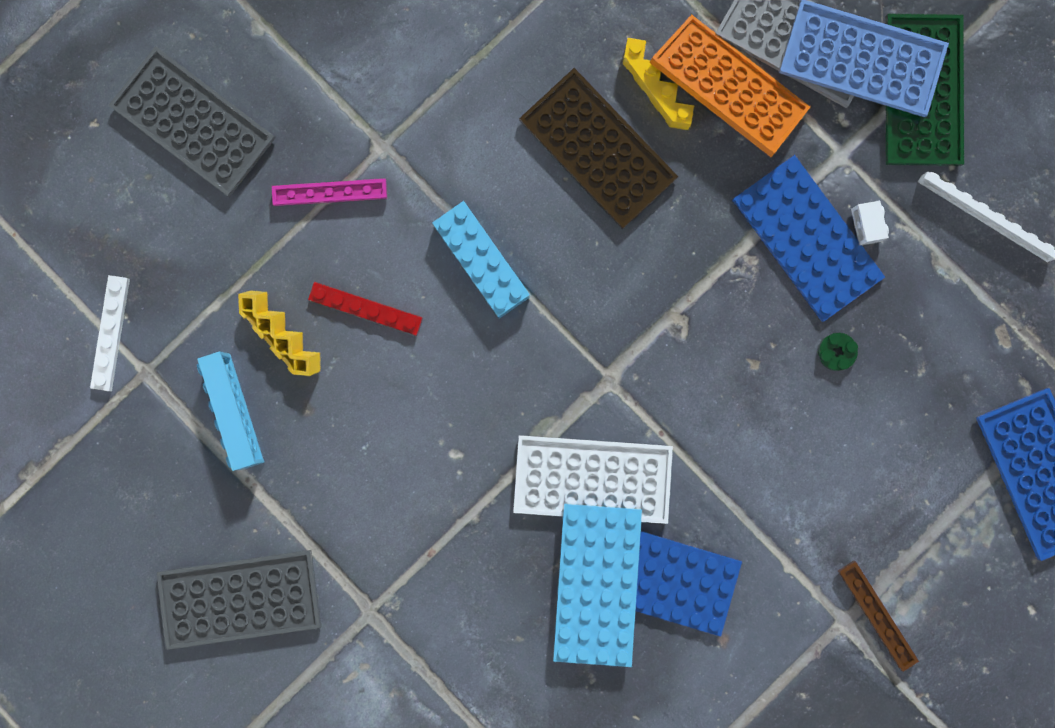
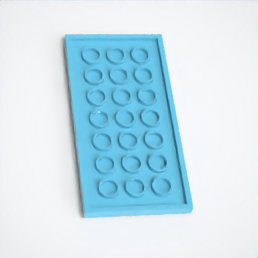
[553,504,642,667]

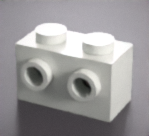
[851,201,889,245]

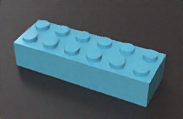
[432,201,530,319]
[197,351,264,471]

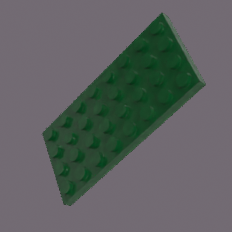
[885,14,964,166]

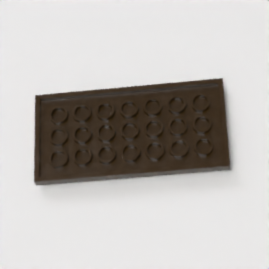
[519,68,678,230]

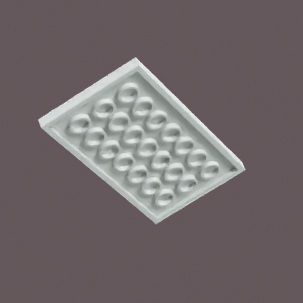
[513,435,673,524]

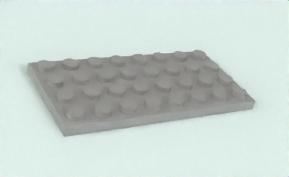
[715,0,854,108]

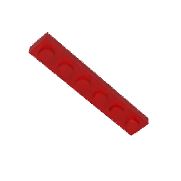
[308,282,423,336]

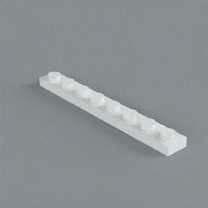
[918,172,1055,262]

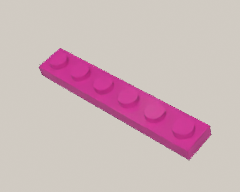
[272,178,388,206]

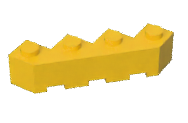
[623,38,694,130]
[238,291,320,376]

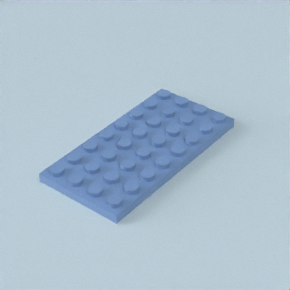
[779,0,949,117]

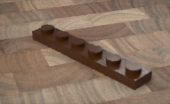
[838,561,919,672]

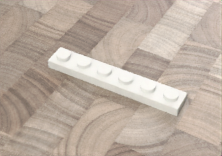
[90,275,130,391]

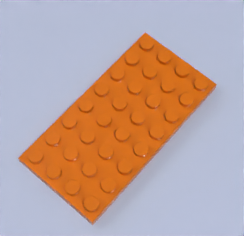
[649,14,810,157]

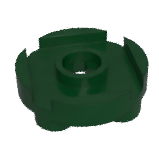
[818,333,858,371]

